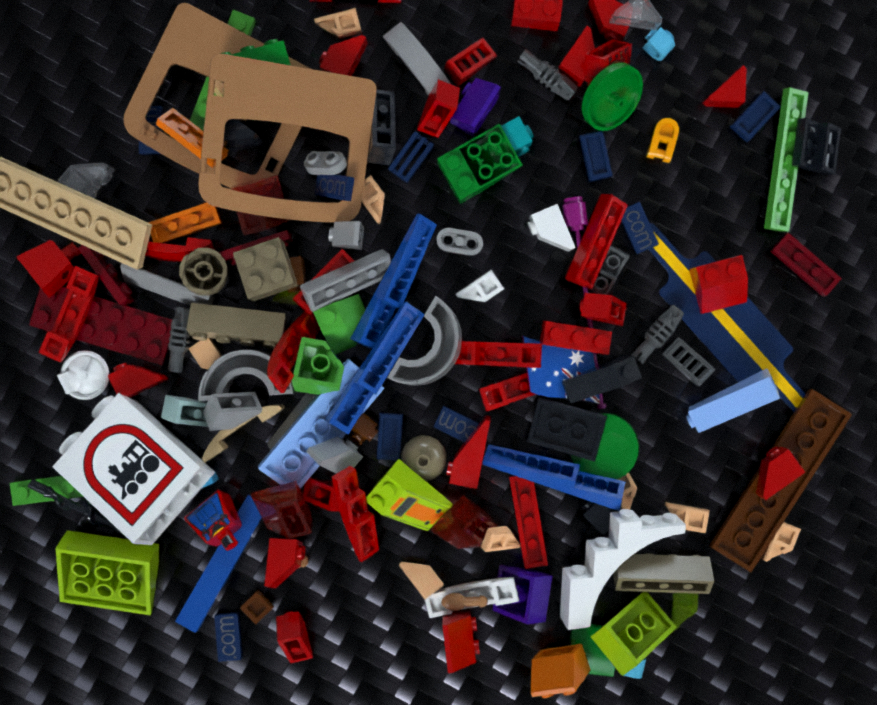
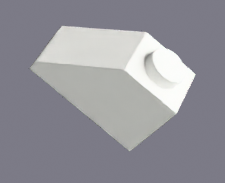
[528,204,576,252]

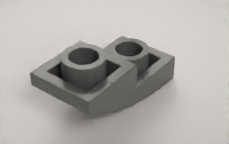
[591,245,630,295]

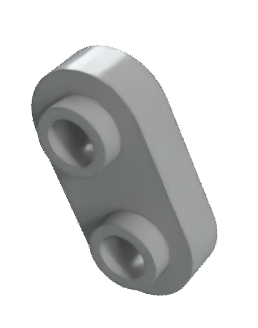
[304,151,347,175]
[437,228,483,256]

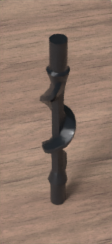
[28,479,125,536]

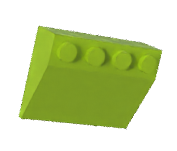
[55,530,159,615]

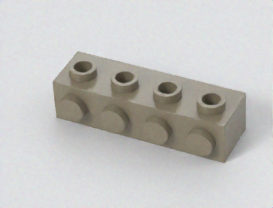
[186,303,287,349]
[613,553,714,594]

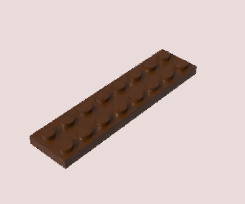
[709,389,852,572]

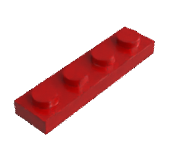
[509,475,548,569]

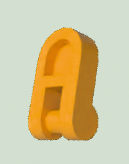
[646,118,679,163]

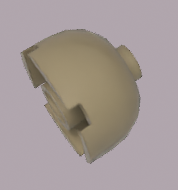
[179,248,228,296]
[401,435,447,482]

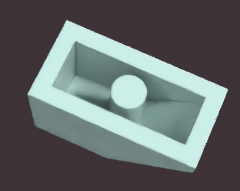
[161,395,208,427]

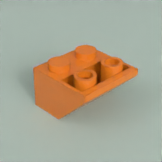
[531,643,591,698]

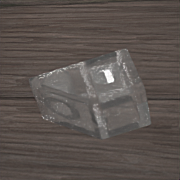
[57,163,115,198]

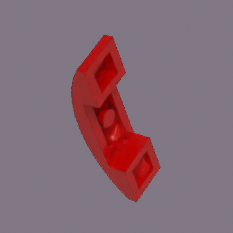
[145,237,215,262]
[39,266,99,362]
[267,312,320,393]
[455,341,542,368]
[479,373,536,411]

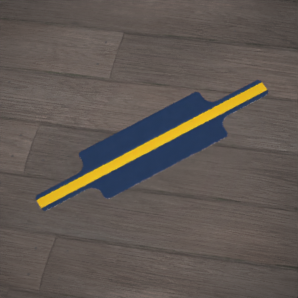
[648,223,806,412]

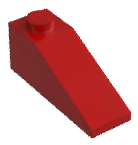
[446,415,491,489]

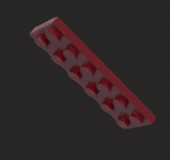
[29,286,172,365]

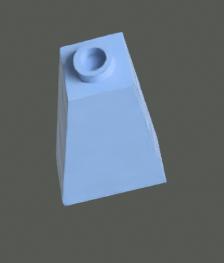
[686,369,780,433]

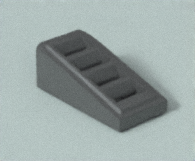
[662,337,715,386]

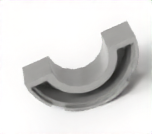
[387,296,462,386]
[198,350,297,401]

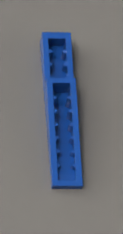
[350,214,437,349]
[324,302,425,435]
[482,444,626,511]
[175,494,269,633]

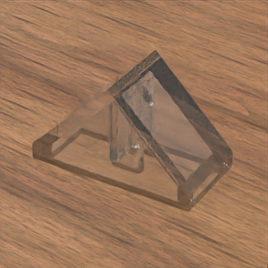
[609,0,663,30]

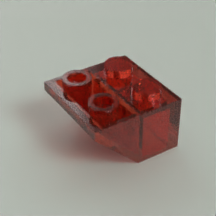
[230,175,290,235]
[251,481,312,539]
[431,495,499,549]

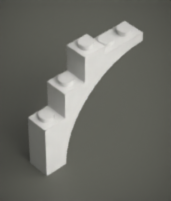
[560,509,686,630]

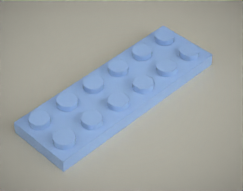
[258,358,384,495]

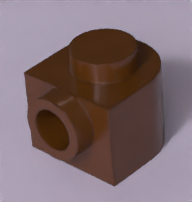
[349,413,378,446]

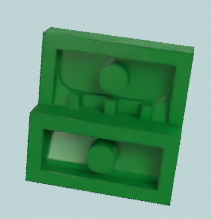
[569,624,615,677]

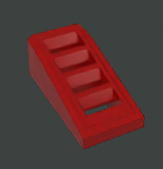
[444,38,497,86]

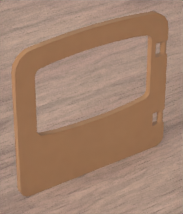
[123,3,311,196]
[198,54,377,222]

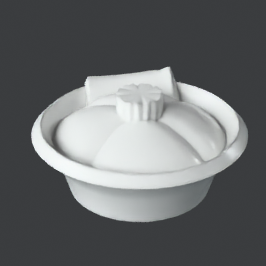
[57,351,109,400]

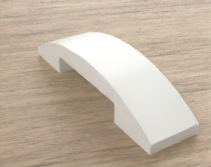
[425,577,519,618]

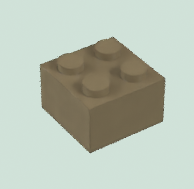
[233,237,298,301]

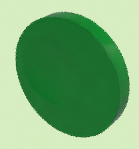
[582,62,643,131]
[571,413,639,480]

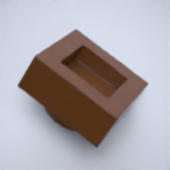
[240,590,274,624]

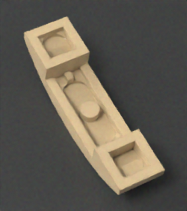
[202,404,285,463]

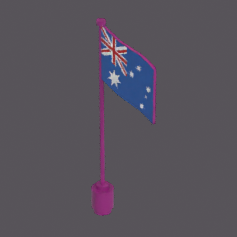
[522,196,606,409]

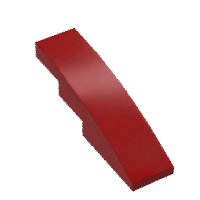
[332,466,379,562]

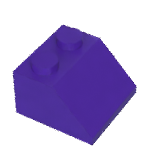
[450,78,501,138]
[492,565,552,625]

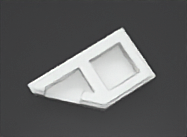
[456,270,504,302]

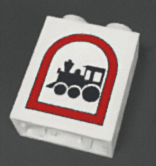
[52,393,215,545]

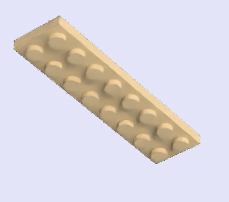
[0,157,152,270]

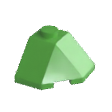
[313,294,366,355]
[292,337,344,395]

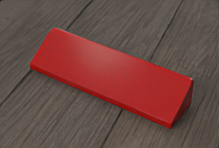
[565,194,628,290]

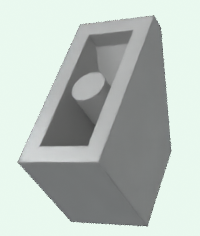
[329,221,364,250]
[203,392,263,431]
[306,437,363,474]

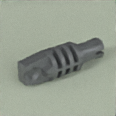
[517,49,578,100]
[631,305,684,364]
[167,307,191,373]

